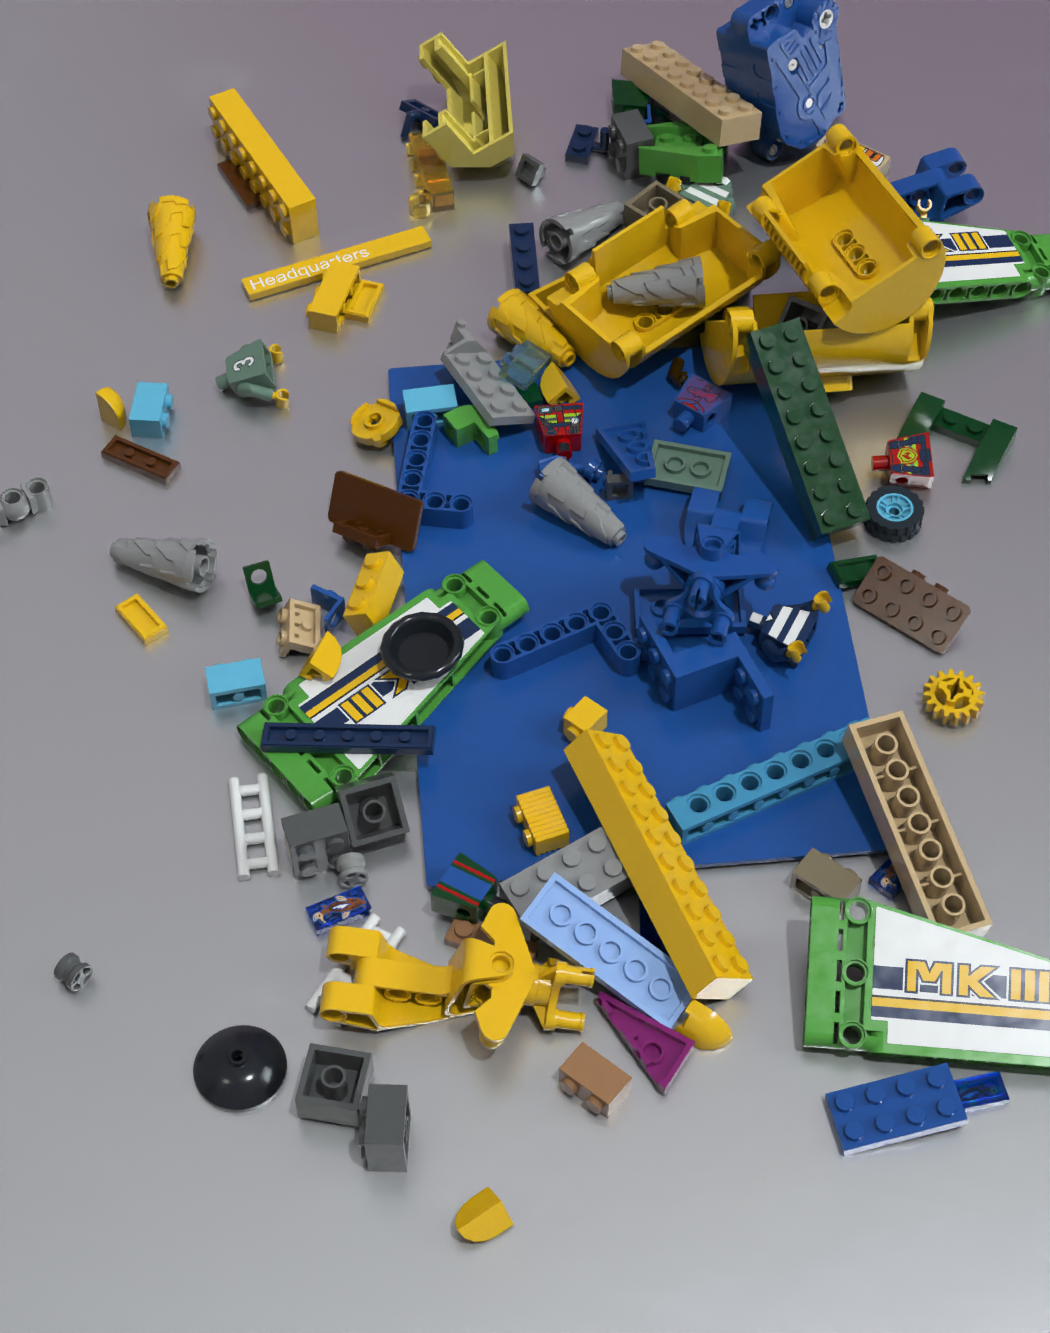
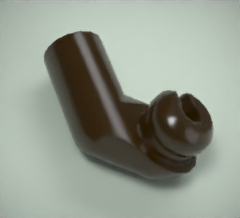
[668,357,689,388]

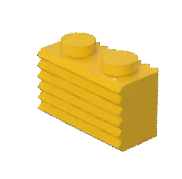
[512,786,569,856]

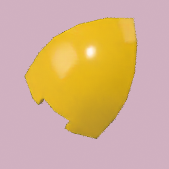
[540,361,581,405]
[95,387,126,431]
[298,631,342,682]
[676,999,733,1050]
[455,1187,514,1242]

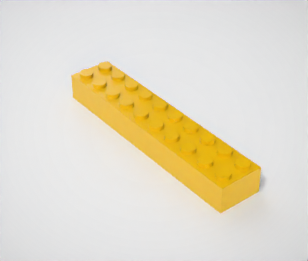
[563,729,754,1000]

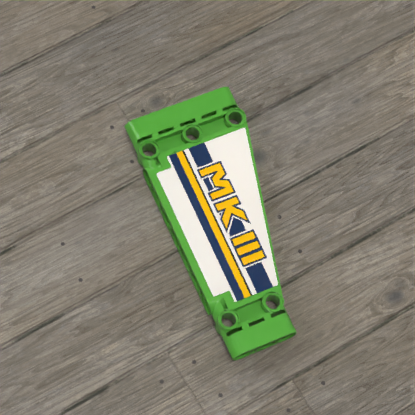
[921,220,1050,305]
[803,896,1050,1071]

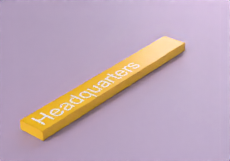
[241,225,432,301]

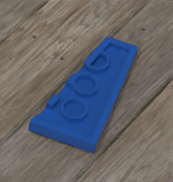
[596,419,656,482]

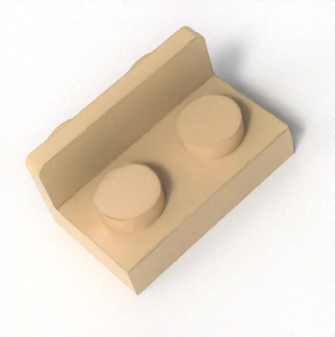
[276,598,321,657]

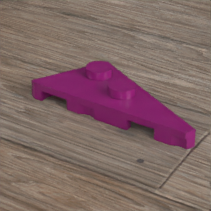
[597,991,695,1094]

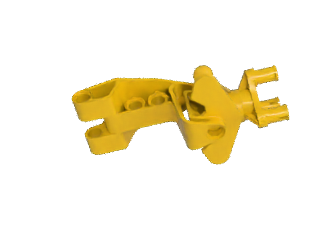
[319,903,595,1049]

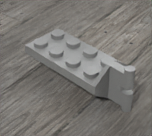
[440,319,536,426]

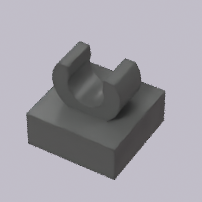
[515,153,547,186]
[605,470,634,501]

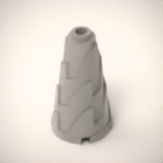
[539,201,624,265]
[606,256,705,308]
[528,457,627,546]
[110,537,217,593]

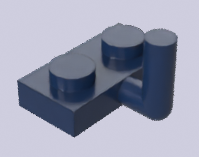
[399,99,439,139]
[565,124,610,165]

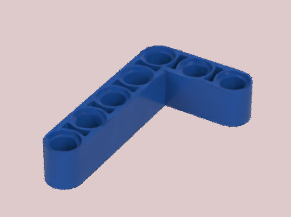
[398,410,474,529]
[490,601,641,680]

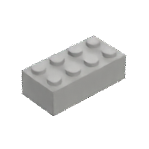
[499,826,632,943]

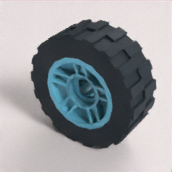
[864,485,924,543]

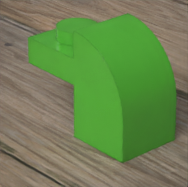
[443,405,499,455]

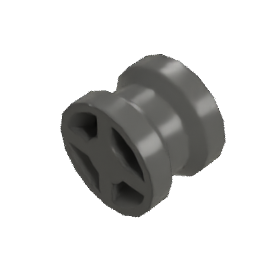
[53,952,93,991]

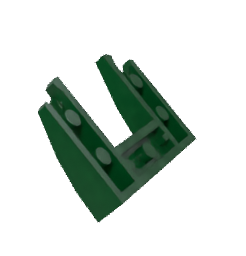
[897,392,1017,485]

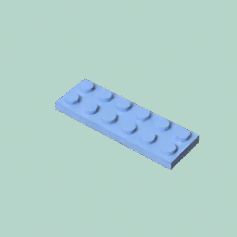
[519,872,692,1028]

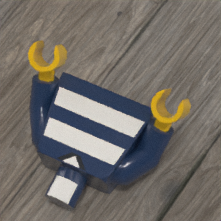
[748,591,832,668]

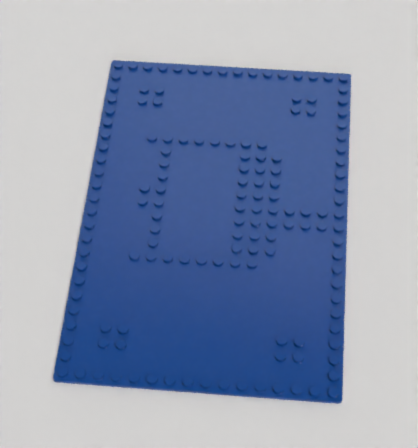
[388,346,887,889]

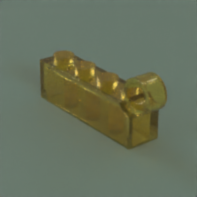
[405,131,455,219]

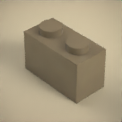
[790,847,862,917]

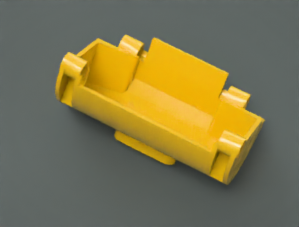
[746,124,946,334]
[546,199,781,379]
[700,291,934,392]

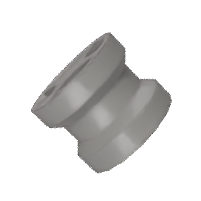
[336,852,369,888]

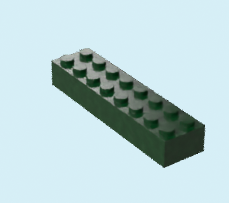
[742,318,871,540]

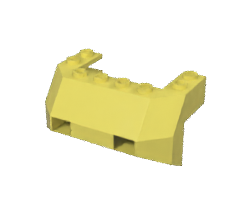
[418,32,515,167]

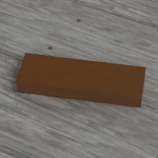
[217,159,262,211]
[101,435,181,486]

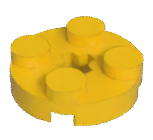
[350,399,403,448]

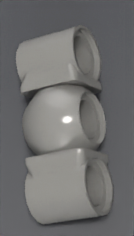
[0,477,53,529]

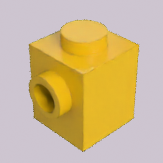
[563,696,608,742]

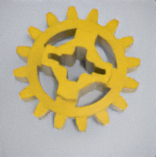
[922,669,985,726]

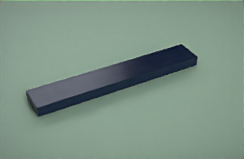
[261,722,436,755]

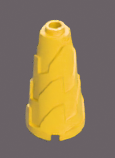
[147,195,196,289]
[487,289,576,368]

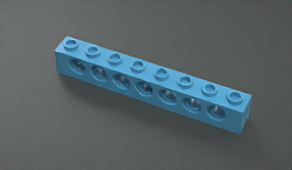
[665,717,869,846]

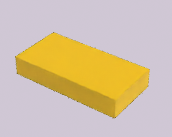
[345,279,385,324]
[115,593,169,646]

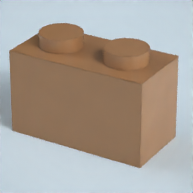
[559,1042,632,1118]

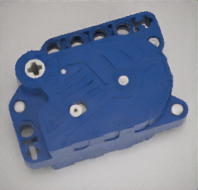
[716,0,846,160]

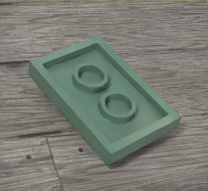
[644,439,732,498]

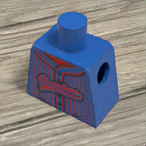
[673,373,732,432]

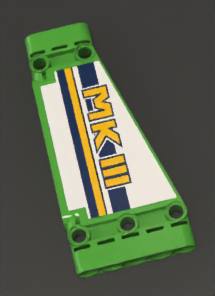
[236,560,530,811]

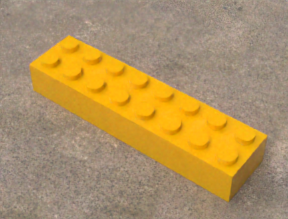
[208,88,319,245]

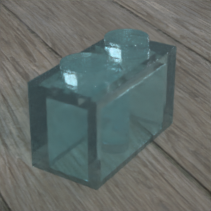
[498,340,552,391]

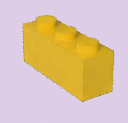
[306,260,361,334]
[343,551,404,636]

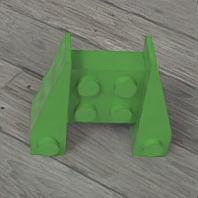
[639,120,728,183]

